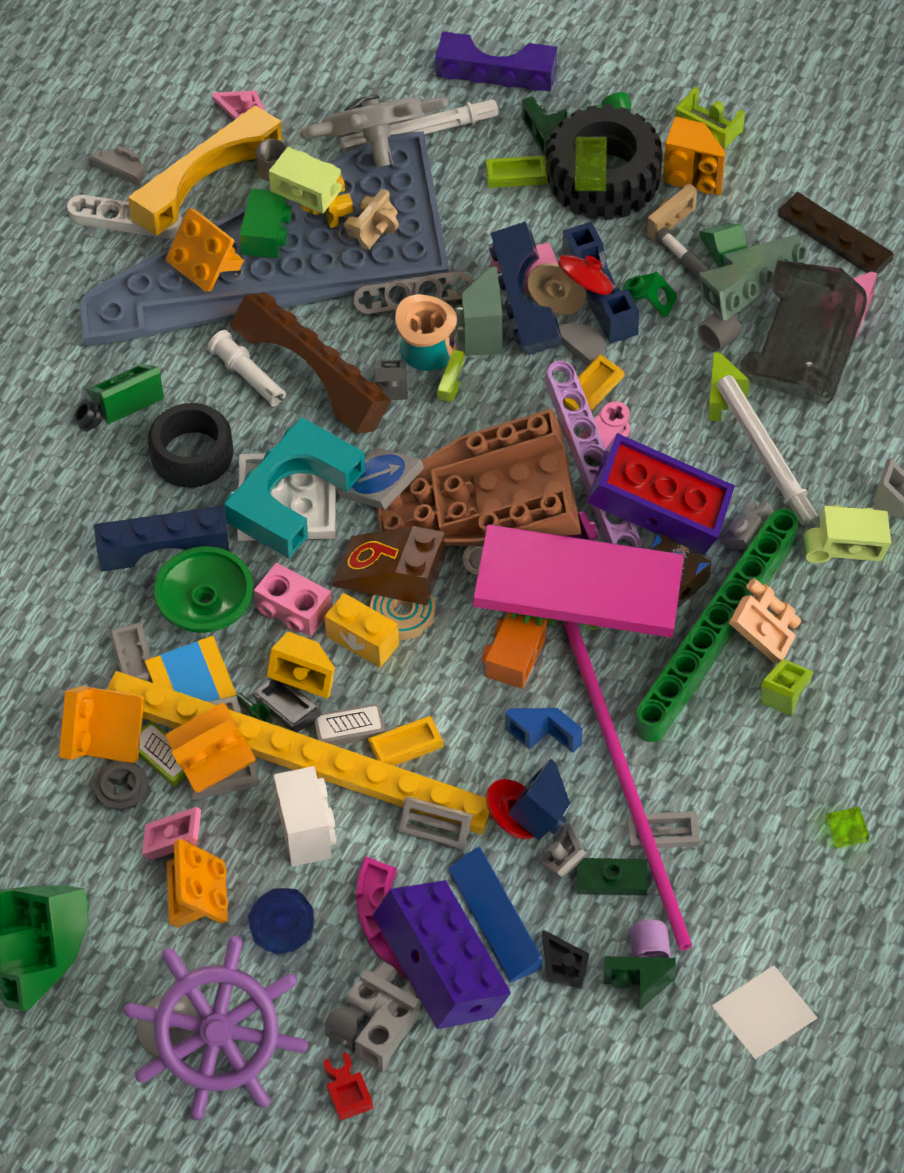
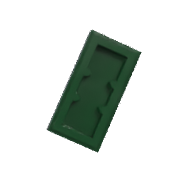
[577,858,647,896]

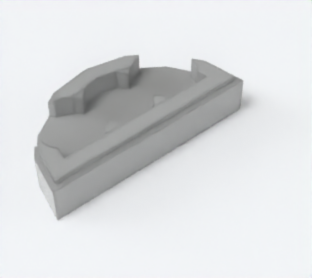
[89,146,144,186]
[559,323,606,366]

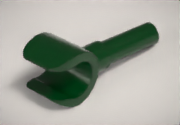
[236,693,272,723]

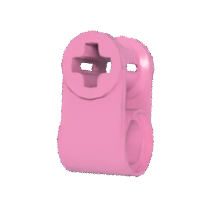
[580,401,630,462]

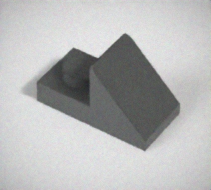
[374,360,408,400]

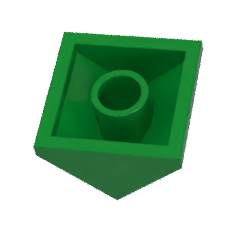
[86,363,164,425]

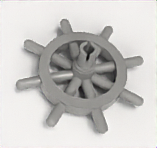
[300,96,449,168]

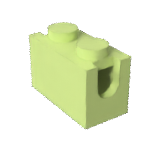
[269,147,342,214]

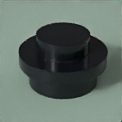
[74,401,103,432]

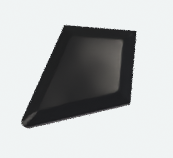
[542,930,589,988]

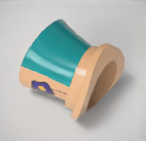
[395,295,457,371]

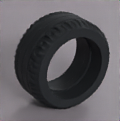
[148,403,234,488]

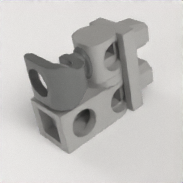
[325,962,422,1073]

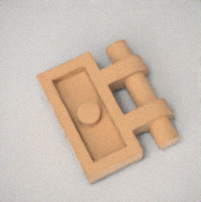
[729,578,801,663]

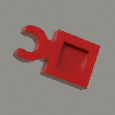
[324,1052,374,1121]

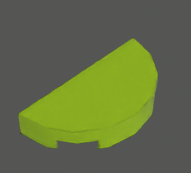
[437,350,465,402]

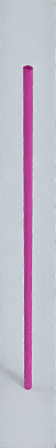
[563,621,692,951]

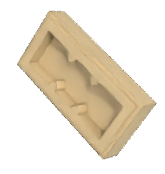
[647,183,697,242]

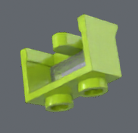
[675,87,745,150]

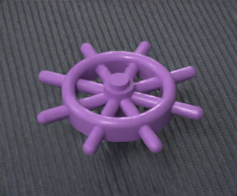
[123,936,308,1120]

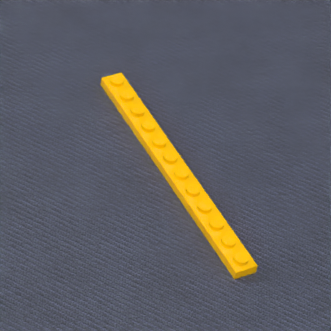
[106,671,491,835]

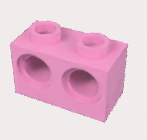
[254,563,332,637]

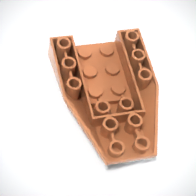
[377,409,581,546]

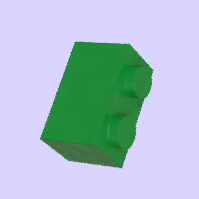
[240,188,293,259]

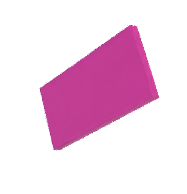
[473,525,684,638]

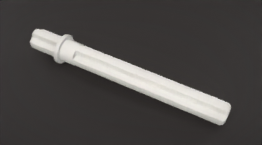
[340,99,498,154]
[717,375,818,526]

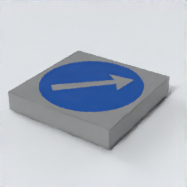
[336,447,424,510]

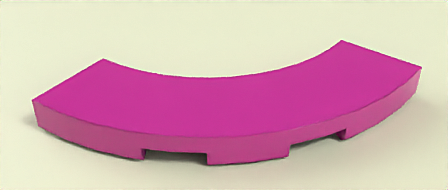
[356,856,409,980]

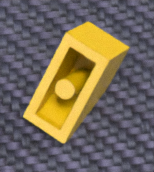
[267,631,335,699]

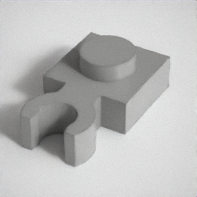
[721,501,773,550]

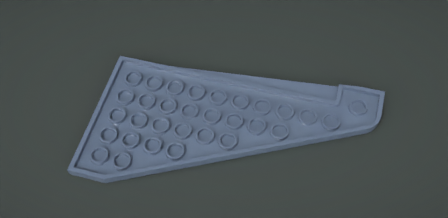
[80,131,449,346]

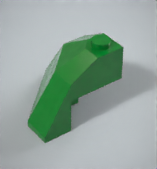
[0,885,89,1011]

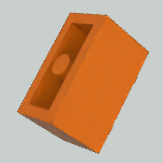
[482,612,547,689]

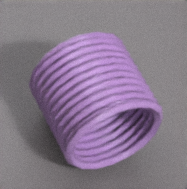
[629,919,671,958]

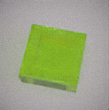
[825,806,870,849]

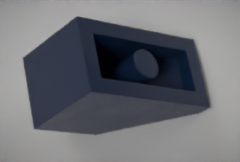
[508,759,570,840]

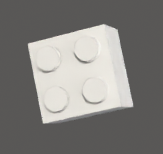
[274,766,337,867]

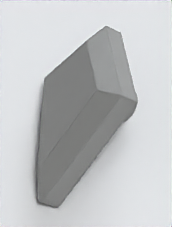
[541,823,586,878]

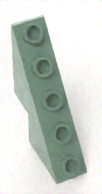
[699,234,807,321]

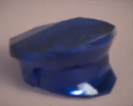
[248,888,315,955]

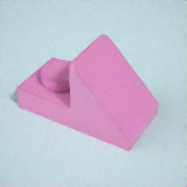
[142,807,201,860]

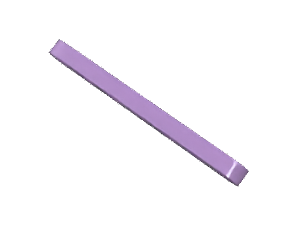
[544,360,641,548]

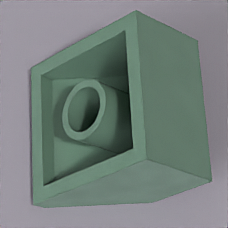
[456,266,502,356]

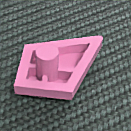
[212,91,265,120]

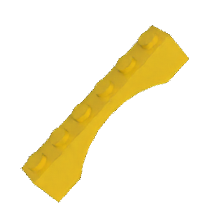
[128,105,282,236]

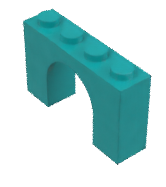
[224,417,366,559]

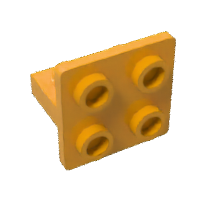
[166,209,244,292]
[165,703,256,793]
[166,839,228,928]

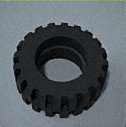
[547,105,663,220]

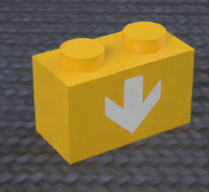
[324,593,399,668]

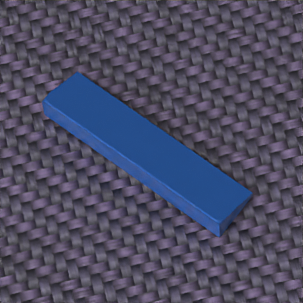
[448,846,542,983]

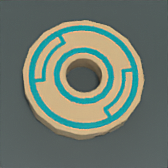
[370,594,436,640]

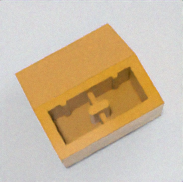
[663,117,726,196]

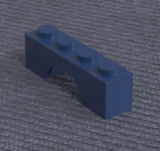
[489,221,564,355]
[562,222,639,344]
[94,506,230,572]

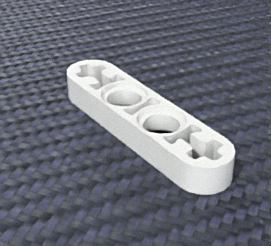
[67,195,182,238]

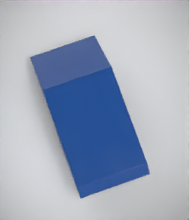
[505,708,583,753]

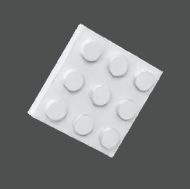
[237,453,336,541]

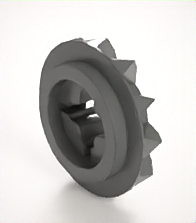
[94,761,149,812]

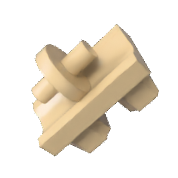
[344,189,399,250]

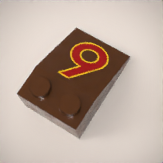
[332,526,445,605]

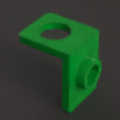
[621,272,677,317]

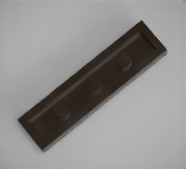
[778,191,894,275]

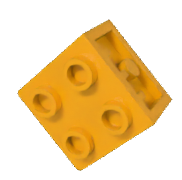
[59,686,144,763]

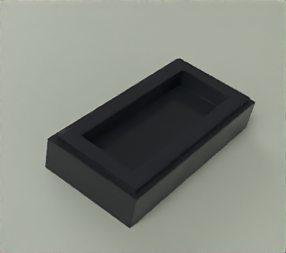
[253,679,322,733]

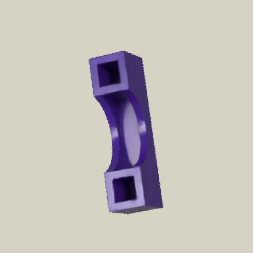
[435,31,557,92]

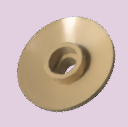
[527,263,586,315]

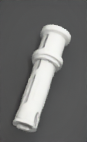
[208,330,286,407]

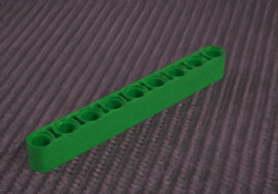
[636,509,798,742]

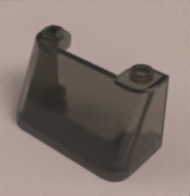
[739,260,867,404]

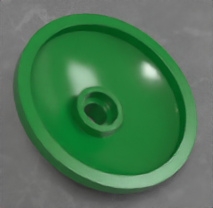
[154,546,254,633]

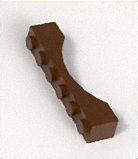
[230,292,391,434]

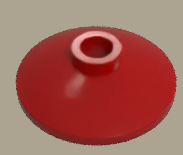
[558,255,614,295]
[486,779,535,839]

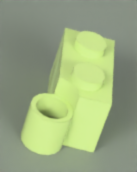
[804,505,891,563]

